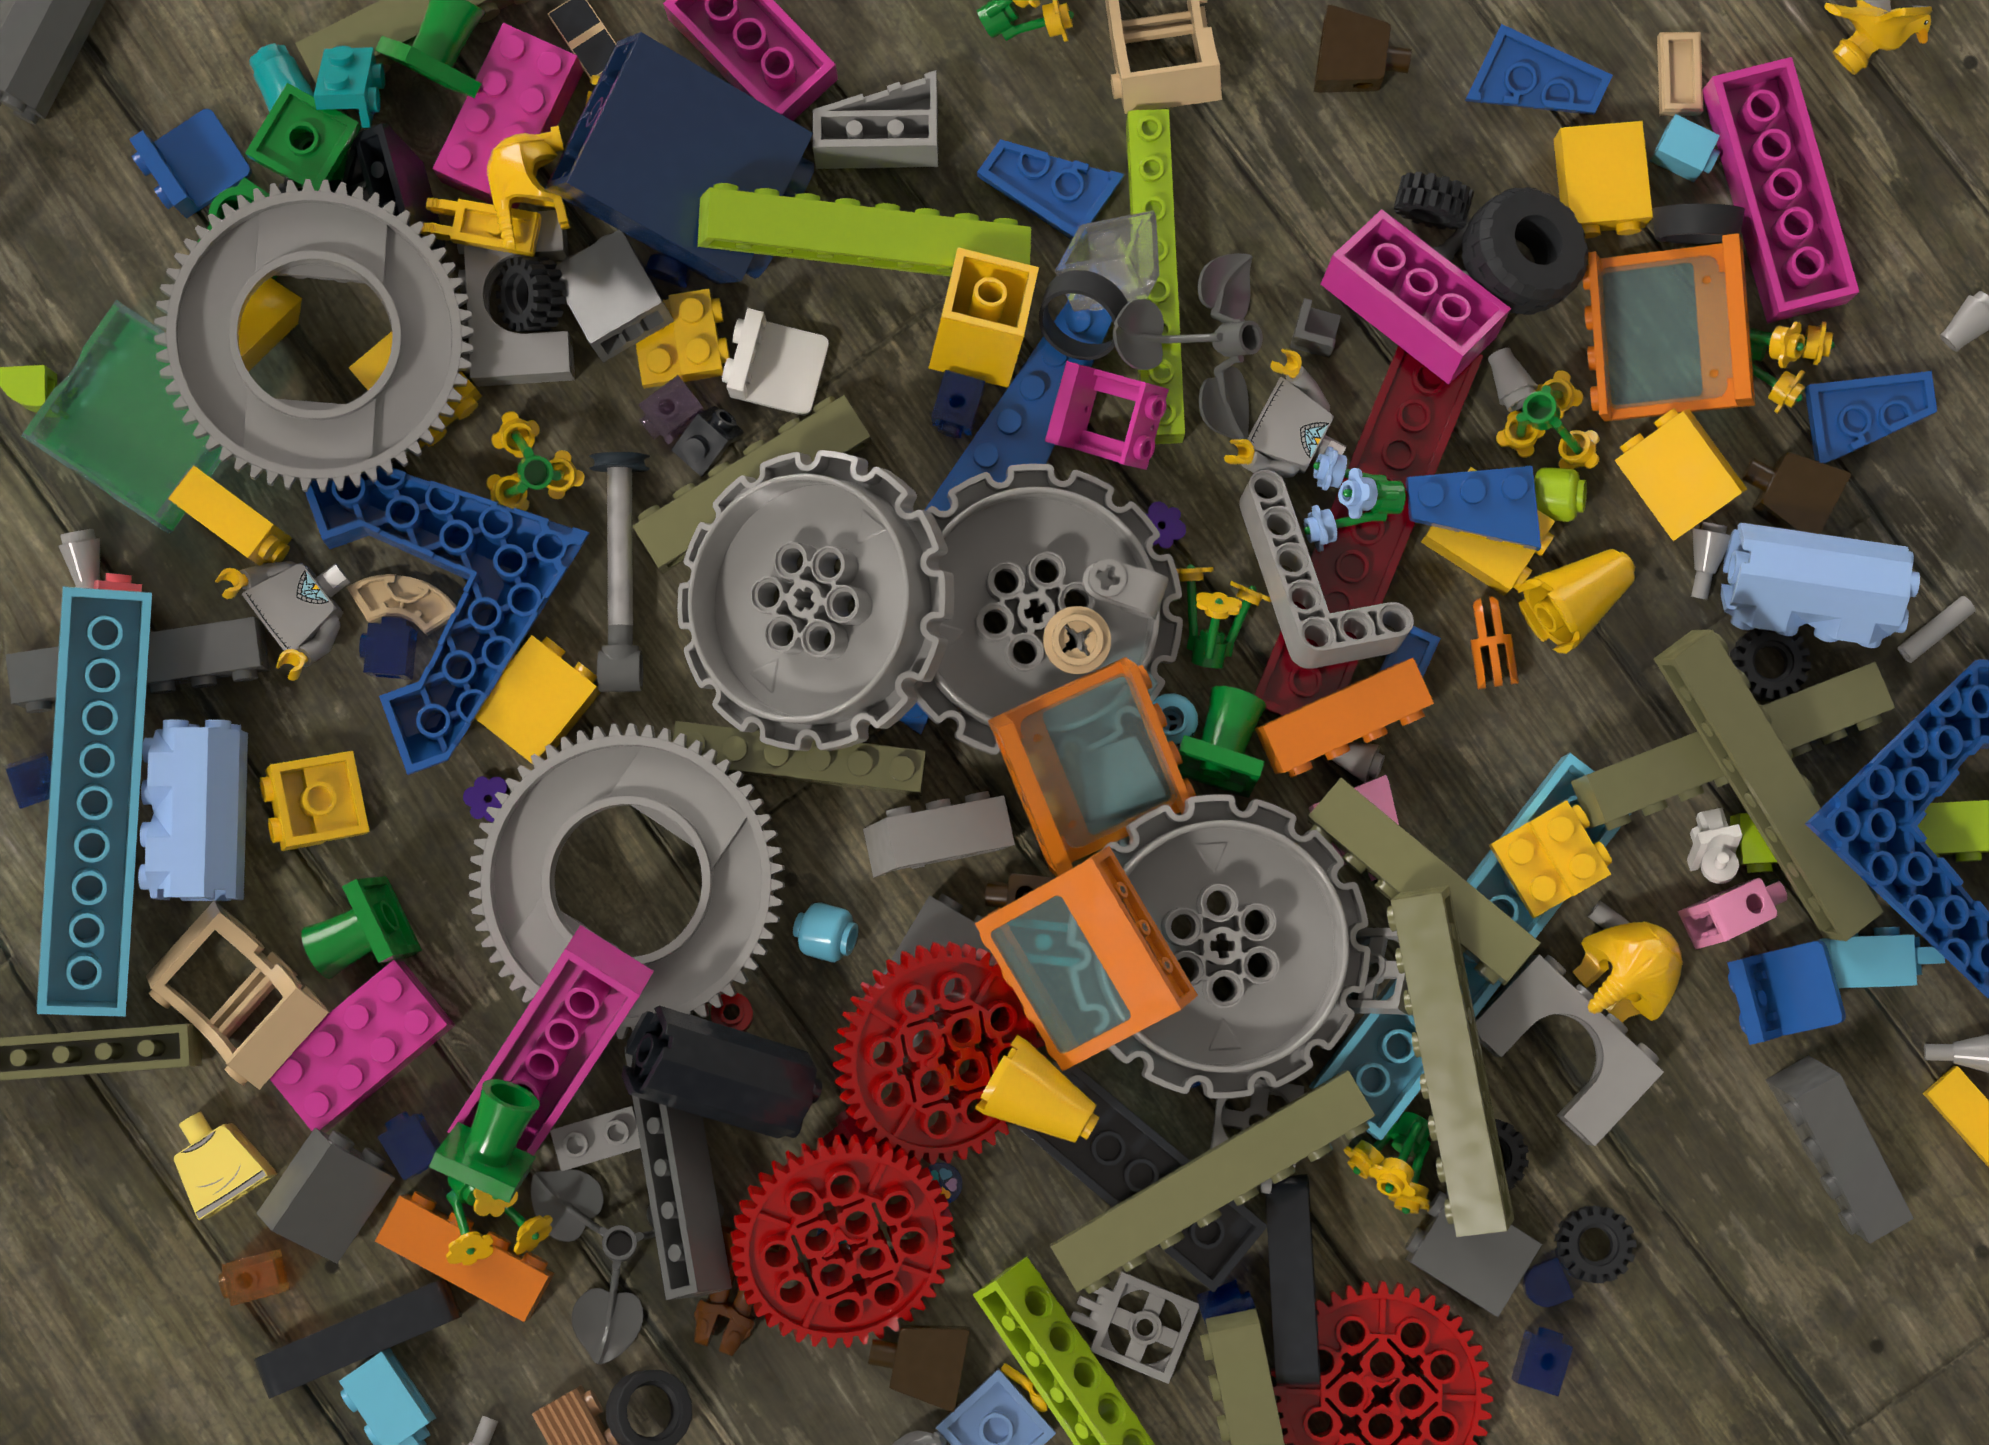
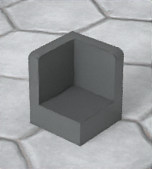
[1290,298,1341,358]

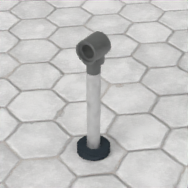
[589,452,651,692]

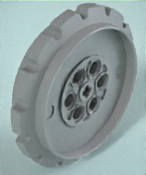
[677,450,955,751]
[914,464,1183,759]
[1068,795,1370,1098]

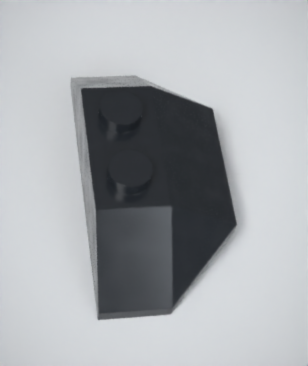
[343,123,446,250]

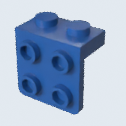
[129,109,252,219]
[1727,940,1846,1045]

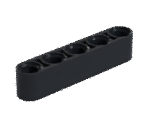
[1265,1174,1321,1386]
[253,1278,462,1399]

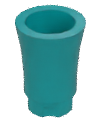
[249,43,314,112]

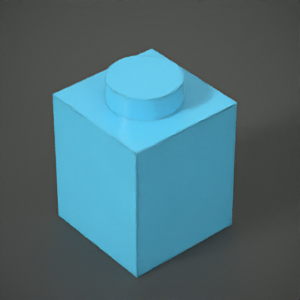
[1650,114,1720,182]

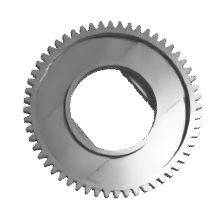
[154,179,473,492]
[469,723,785,1039]

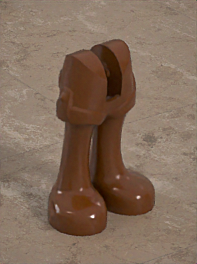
[694,1225,784,1356]

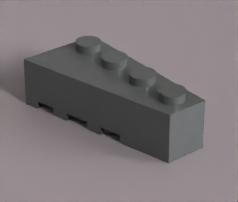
[1766,1055,1914,1244]

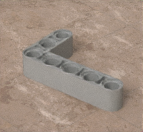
[1239,470,1414,669]

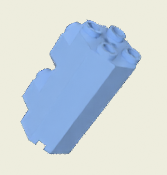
[1720,523,1920,648]
[138,720,248,901]

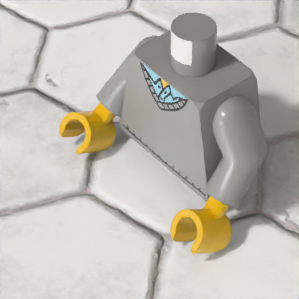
[1224,349,1347,478]
[215,561,351,681]

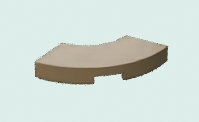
[346,574,457,636]

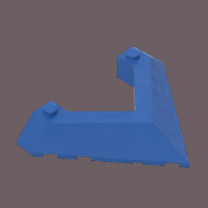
[305,468,590,775]
[1805,659,1989,998]

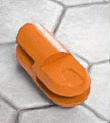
[1470,596,1519,690]

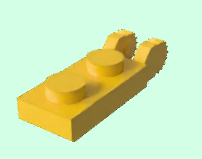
[421,198,542,257]

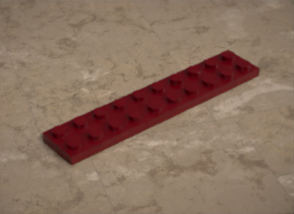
[1254,345,1483,717]

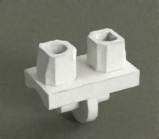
[1687,808,1742,884]

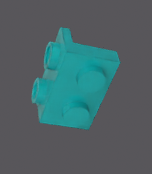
[314,46,385,128]

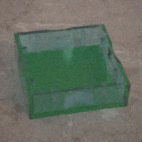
[21,300,222,534]

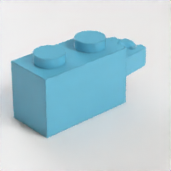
[1819,927,1945,988]
[339,1348,436,1445]

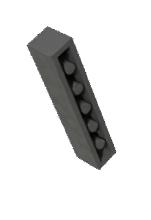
[5,617,270,713]
[624,1047,732,1300]

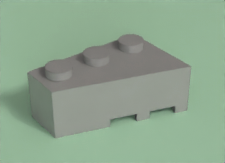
[813,70,938,169]
[863,791,1015,878]

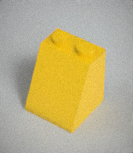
[929,247,1039,388]

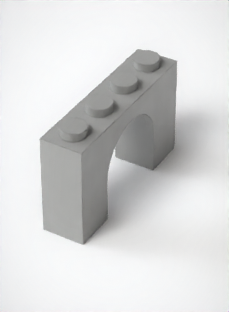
[457,210,575,387]
[1475,954,1664,1146]

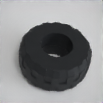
[1462,187,1589,315]

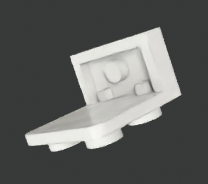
[722,308,829,416]

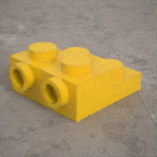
[636,289,730,389]
[260,751,370,851]
[1489,800,1612,918]

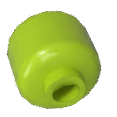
[1534,467,1587,522]

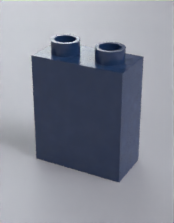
[545,32,814,284]

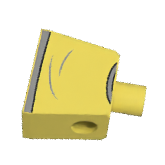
[174,1112,277,1220]

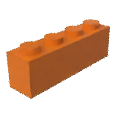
[1255,658,1434,778]
[375,1191,555,1322]

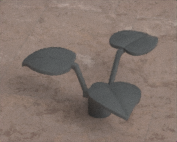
[1113,253,1263,440]
[531,1169,724,1365]

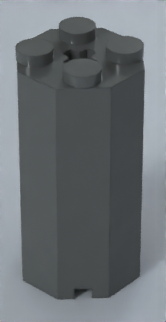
[0,0,106,125]

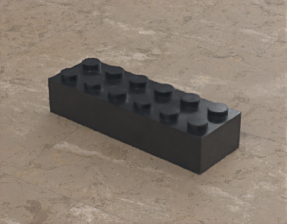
[1016,1065,1268,1293]

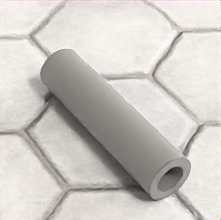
[1898,596,1976,663]

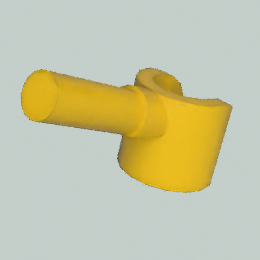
[1001,1363,1048,1412]

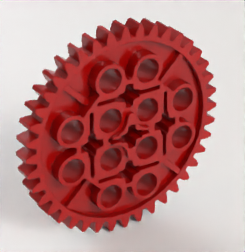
[833,941,1047,1165]
[730,1134,955,1348]
[1270,1280,1493,1445]

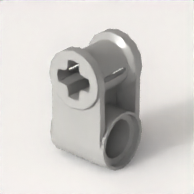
[1082,558,1169,620]

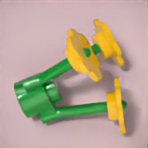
[1176,564,1271,669]
[446,1176,553,1265]

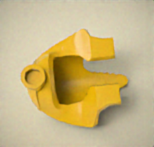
[487,126,570,250]
[1572,921,1683,1022]

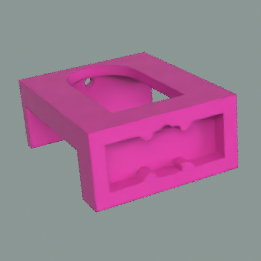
[1045,361,1169,470]

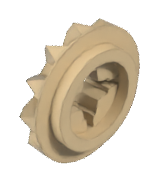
[1043,606,1111,675]

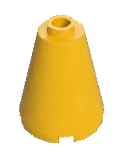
[1518,549,1635,654]
[975,1035,1100,1143]

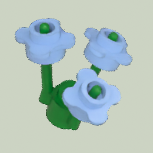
[1304,446,1406,552]

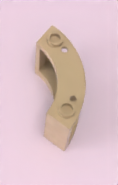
[1105,0,1222,114]
[146,901,329,1090]

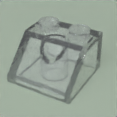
[1055,211,1159,312]

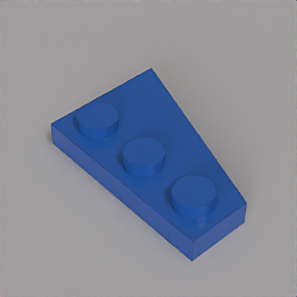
[1465,24,1613,115]
[977,139,1125,244]
[1805,371,1937,464]
[1406,466,1541,551]

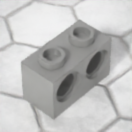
[550,1106,641,1171]

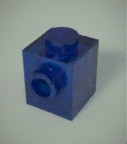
[931,370,985,438]
[359,617,417,680]
[4,752,52,809]
[378,1111,441,1181]
[1197,1280,1258,1324]
[1511,1326,1573,1397]

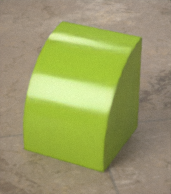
[0,365,58,414]

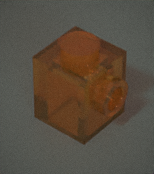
[219,1249,290,1306]

